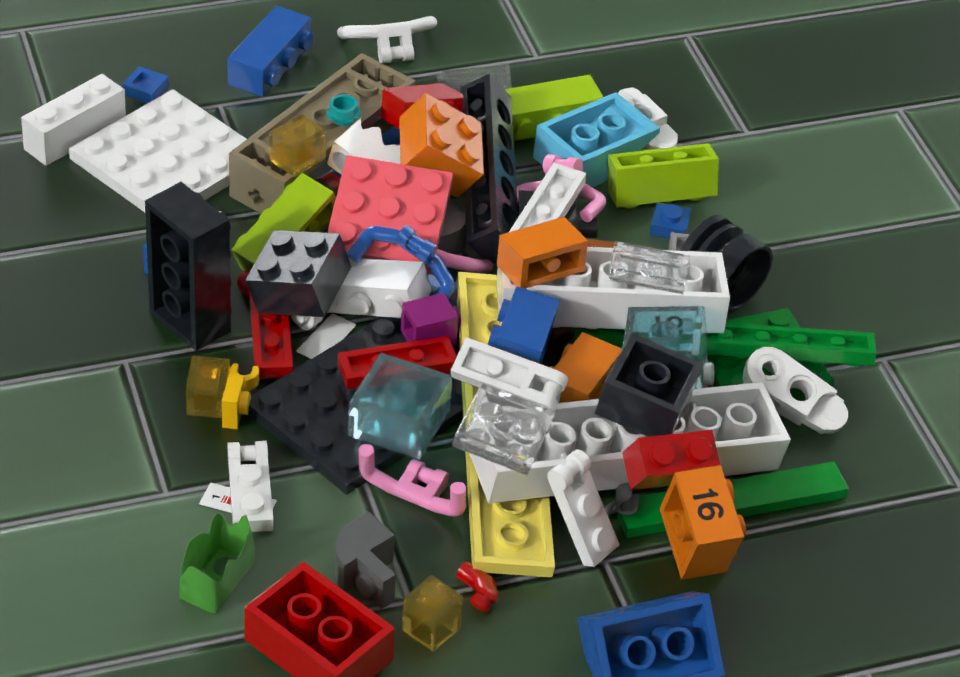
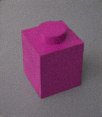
[401,293,461,345]

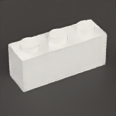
[21,74,126,166]
[327,258,432,318]

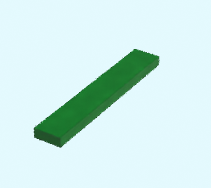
[616,461,849,538]

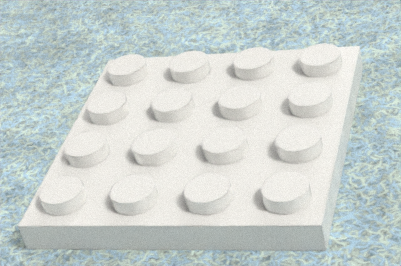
[69,89,247,212]

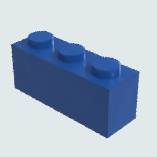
[227,5,314,97]

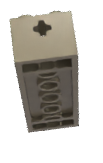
[229,53,416,214]

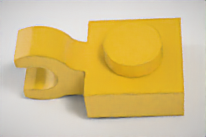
[222,363,259,429]

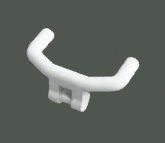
[337,16,437,64]

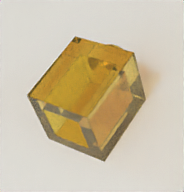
[269,114,326,177]
[186,356,230,418]
[402,575,463,652]

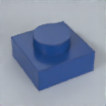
[122,66,169,103]
[650,202,691,239]

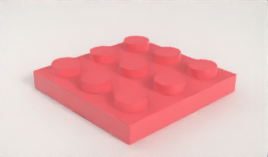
[327,155,453,273]

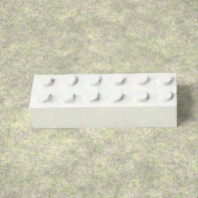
[497,247,730,334]

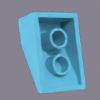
[533,92,660,187]

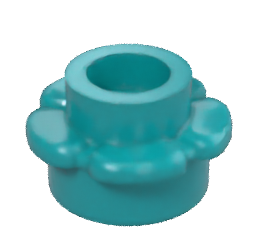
[326,94,361,126]

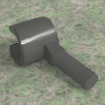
[604,483,639,516]

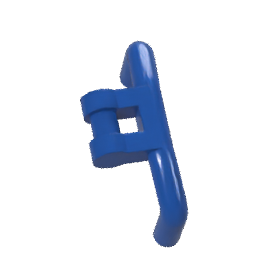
[347,225,455,300]

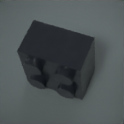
[245,230,352,317]
[594,332,704,437]

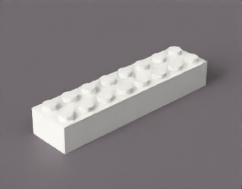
[466,382,791,503]

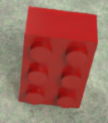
[244,561,395,677]

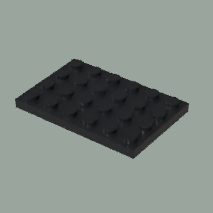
[248,317,464,495]

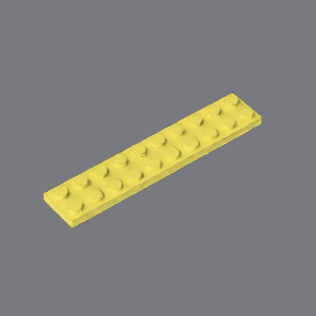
[456,272,555,577]

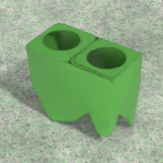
[179,513,255,614]

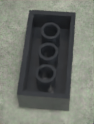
[145,181,232,351]

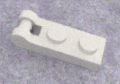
[451,337,569,415]
[227,441,273,532]
[547,449,619,567]

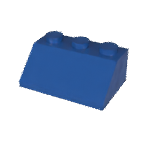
[577,591,725,677]

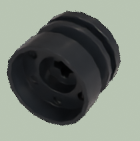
[681,214,773,311]

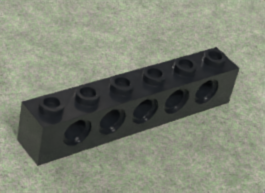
[460,73,518,264]

